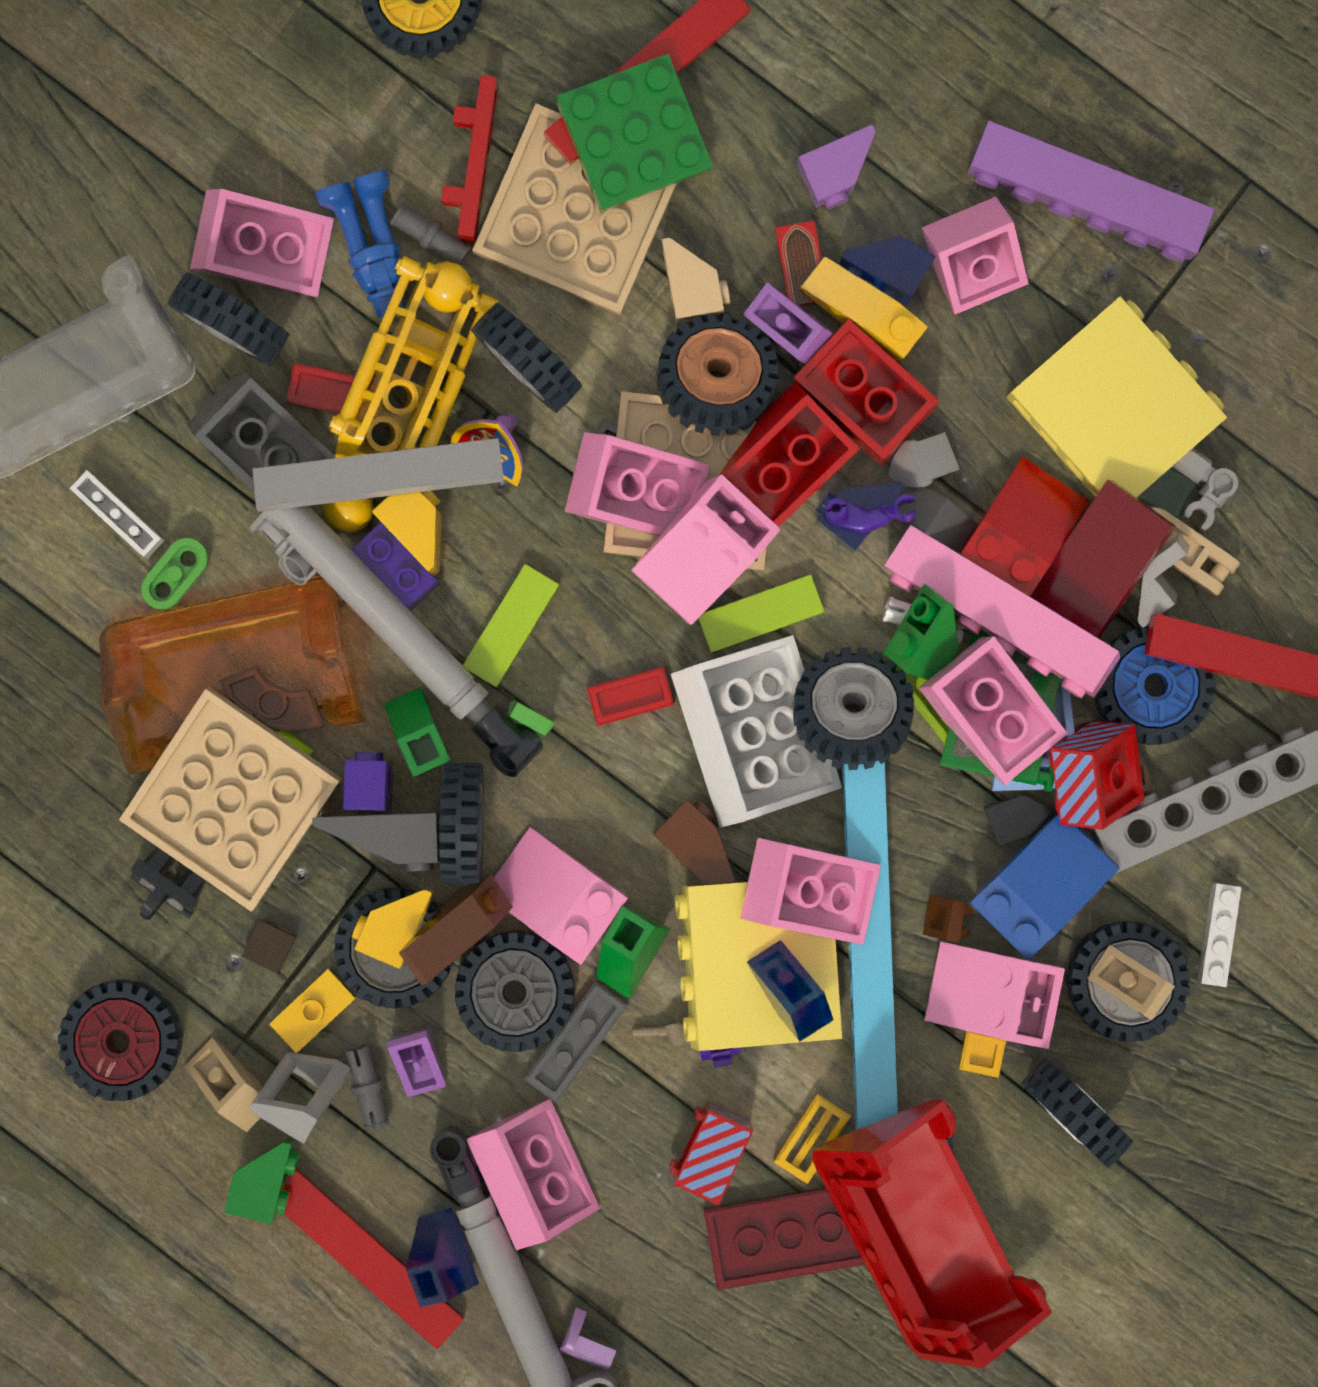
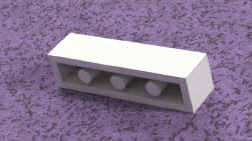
[70,470,165,559]
[1197,882,1242,987]

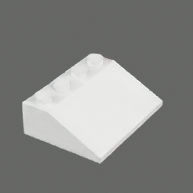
[671,635,842,828]

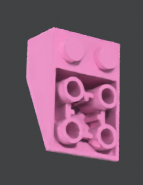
[631,474,781,625]
[924,941,1065,1049]

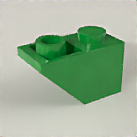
[883,584,959,680]
[384,687,454,777]
[596,906,671,999]
[224,1137,300,1224]

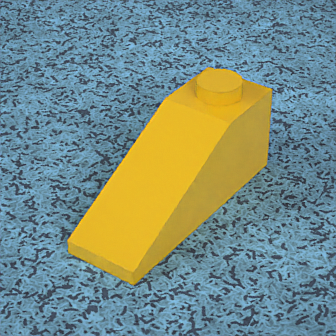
[799,257,928,362]

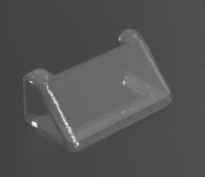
[0,254,196,479]

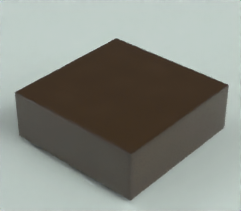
[242,919,297,974]

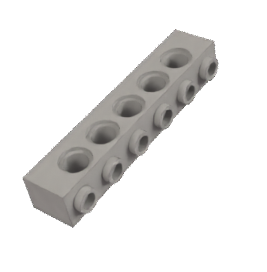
[1089,726,1318,874]

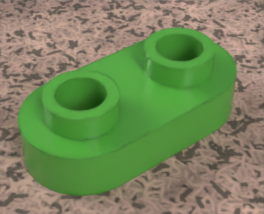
[141,538,210,610]

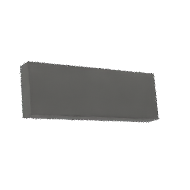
[524,981,628,1103]

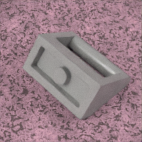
[250,1052,351,1144]

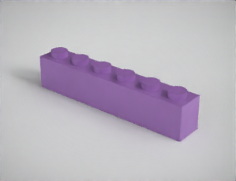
[967,121,1215,262]

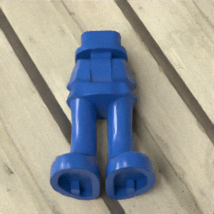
[315,170,408,318]

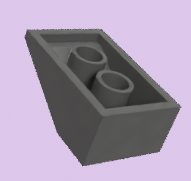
[187,366,335,490]
[312,812,440,871]

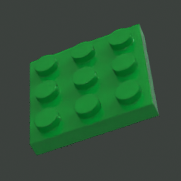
[555,54,713,213]

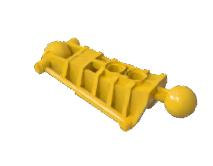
[323,255,499,533]

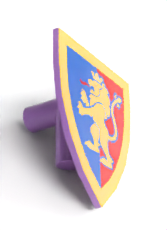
[449,413,524,487]

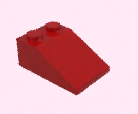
[794,319,939,467]
[719,382,860,527]
[958,457,1089,597]

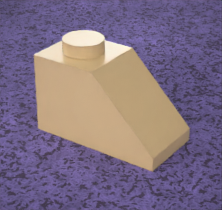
[662,238,730,324]
[184,1037,263,1132]

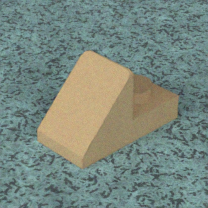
[1087,945,1175,1021]

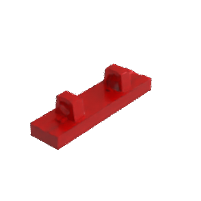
[441,75,499,244]

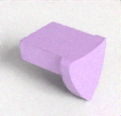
[559,1307,616,1371]

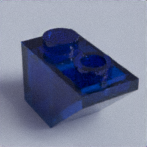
[839,236,936,304]
[406,1207,480,1308]

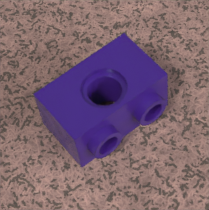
[352,522,440,611]
[343,752,393,811]

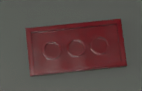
[1030,480,1176,639]
[703,1187,865,1290]

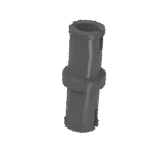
[390,203,472,265]
[345,1044,389,1130]

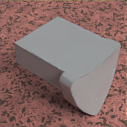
[889,432,960,488]

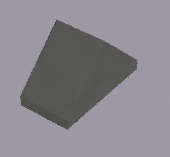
[895,486,977,553]

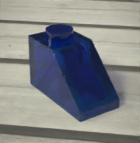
[815,482,906,553]
[747,940,834,1042]

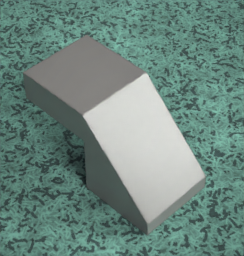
[1138,534,1190,628]

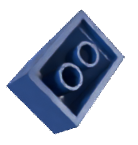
[970,814,1120,960]

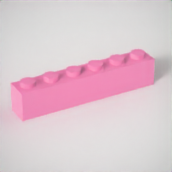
[884,525,1120,699]

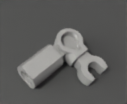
[1172,448,1238,531]

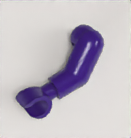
[825,494,916,533]

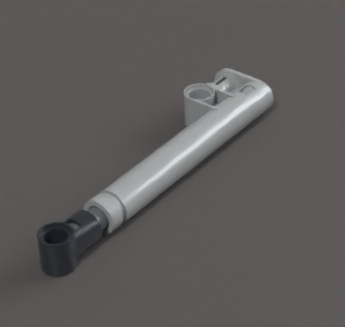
[249,506,543,778]
[430,1126,618,1387]

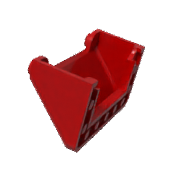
[812,1099,1052,1369]

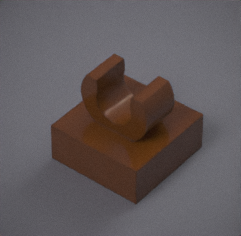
[923,895,974,942]

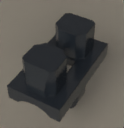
[130,848,205,920]

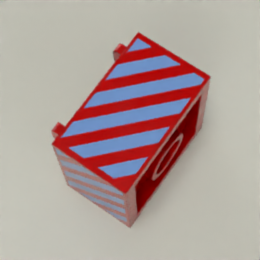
[1049,721,1144,830]
[669,1101,753,1206]

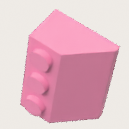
[466,1099,600,1250]

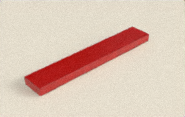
[544,0,751,165]
[1144,613,1318,699]
[284,1168,465,1350]

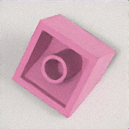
[922,197,1029,315]

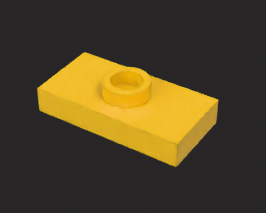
[269,968,357,1054]

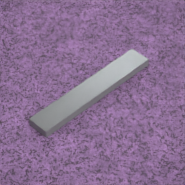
[252,438,504,512]

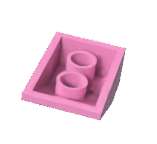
[190,189,334,297]
[564,433,710,536]
[918,636,1068,785]
[494,827,628,965]
[740,838,881,945]

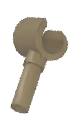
[632,1020,688,1047]

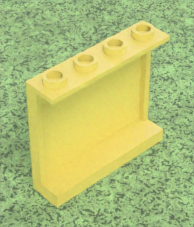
[1006,297,1227,498]
[675,882,842,1051]

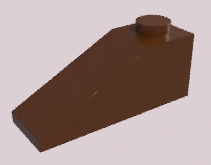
[653,799,736,885]
[398,874,513,985]

